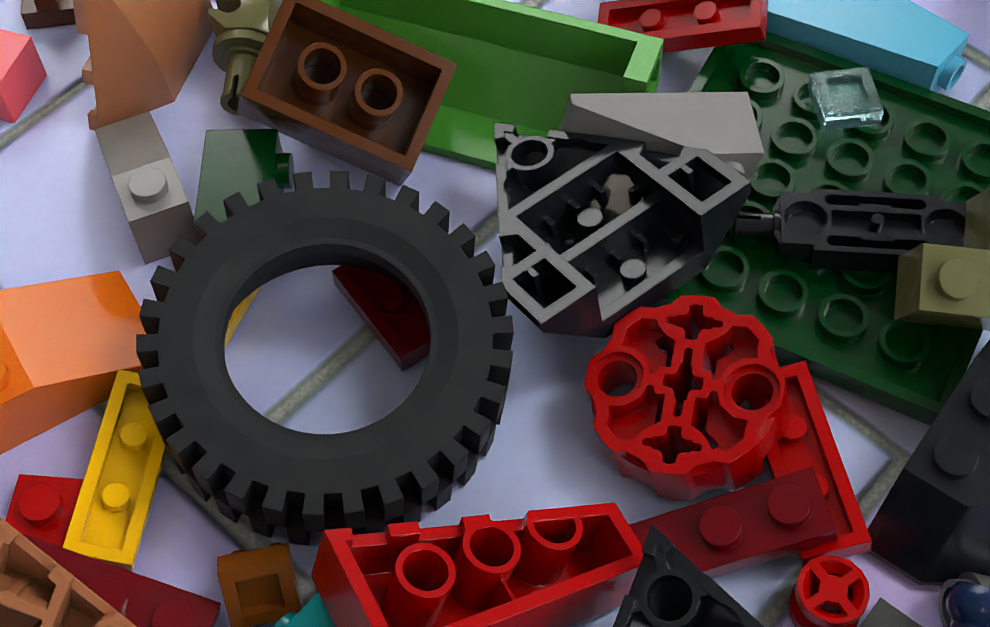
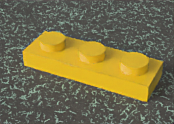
[63,369,167,572]

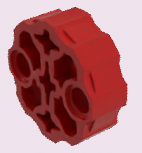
[584,295,789,501]

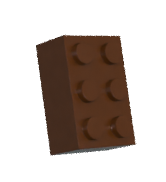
[237,0,457,186]

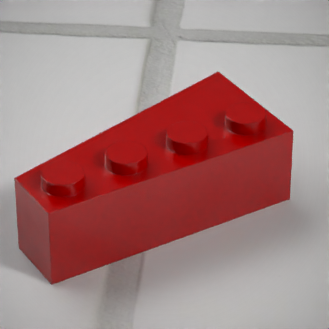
[311,502,643,627]

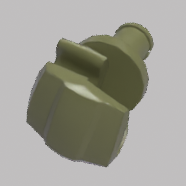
[208,0,283,116]

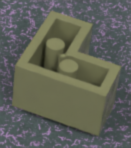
[894,187,990,331]

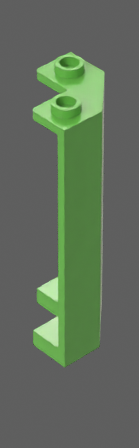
[320,0,664,171]

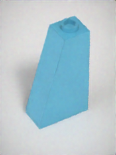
[766,0,970,92]

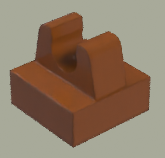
[217,542,302,627]

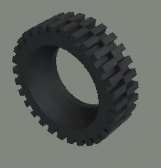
[136,171,514,546]

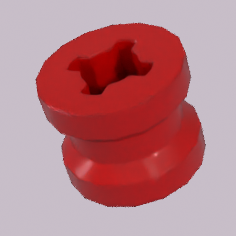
[788,555,870,627]

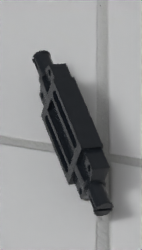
[733,188,966,273]

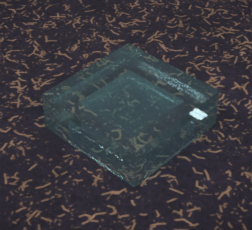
[807,66,884,131]

